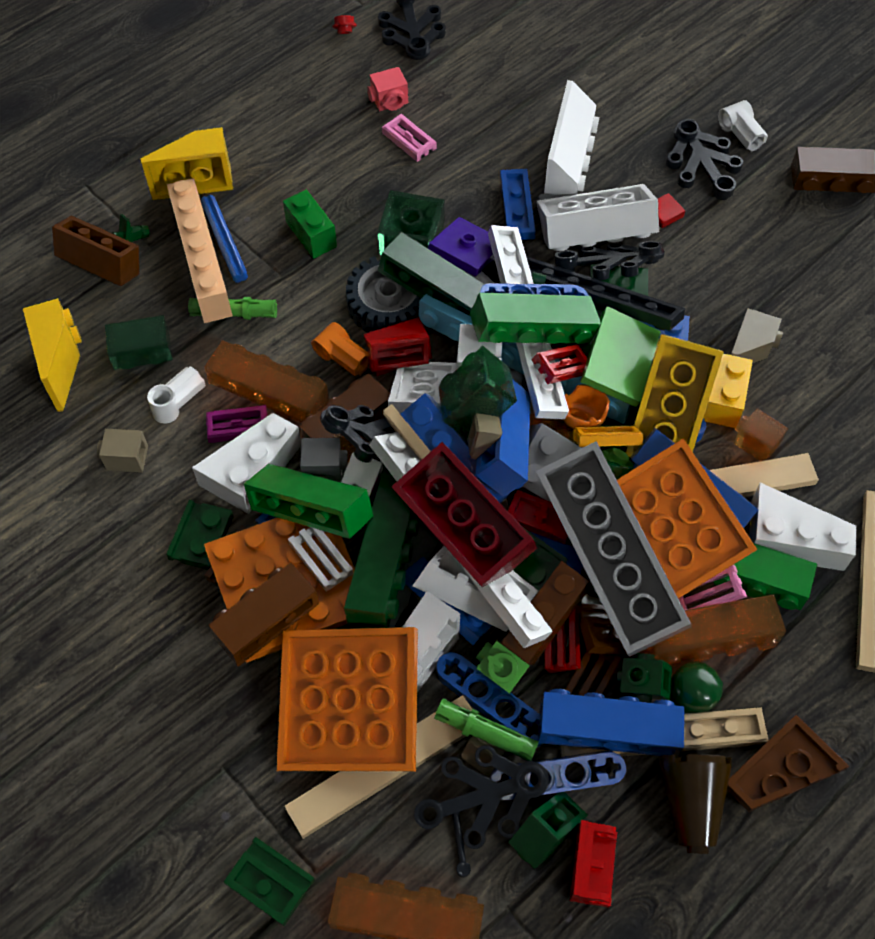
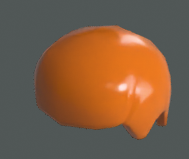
[562,384,610,429]

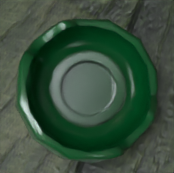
[670,661,723,714]

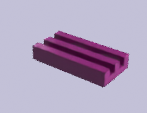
[206,405,268,443]

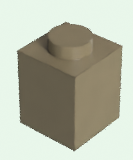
[97,428,148,472]

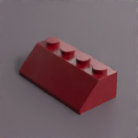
[391,442,537,587]

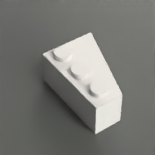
[192,413,301,514]
[749,483,856,571]
[413,546,538,632]
[403,591,460,692]

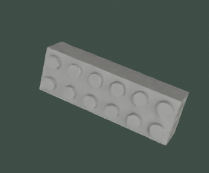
[536,441,691,657]

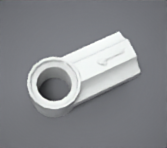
[718,100,768,152]
[147,366,206,424]

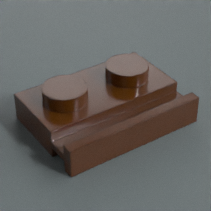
[575,603,650,656]

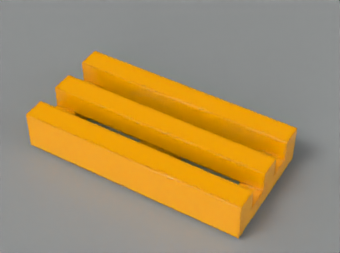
[573,426,643,447]

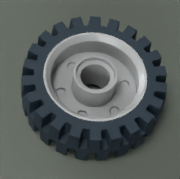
[346,256,421,333]

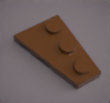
[727,715,850,812]

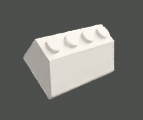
[544,80,599,195]
[537,184,659,251]

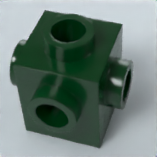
[617,653,672,703]

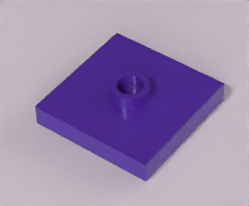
[428,217,494,277]

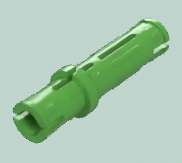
[188,297,277,320]
[434,698,539,761]

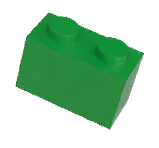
[283,189,337,259]

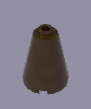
[659,754,732,854]

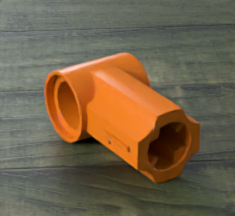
[311,322,371,376]

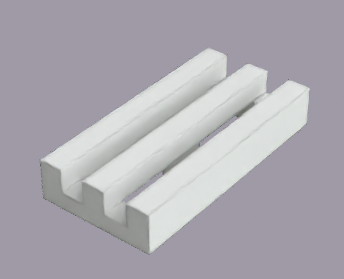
[288,527,353,592]

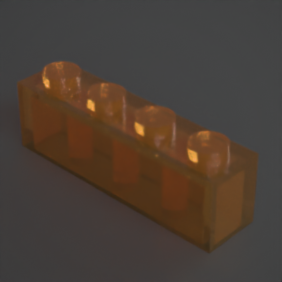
[204,340,329,423]
[647,595,786,667]
[328,873,484,939]

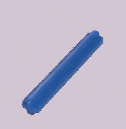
[201,195,248,283]

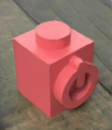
[367,67,408,111]

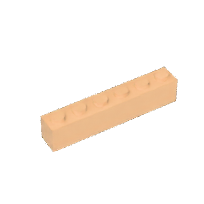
[167,178,233,323]

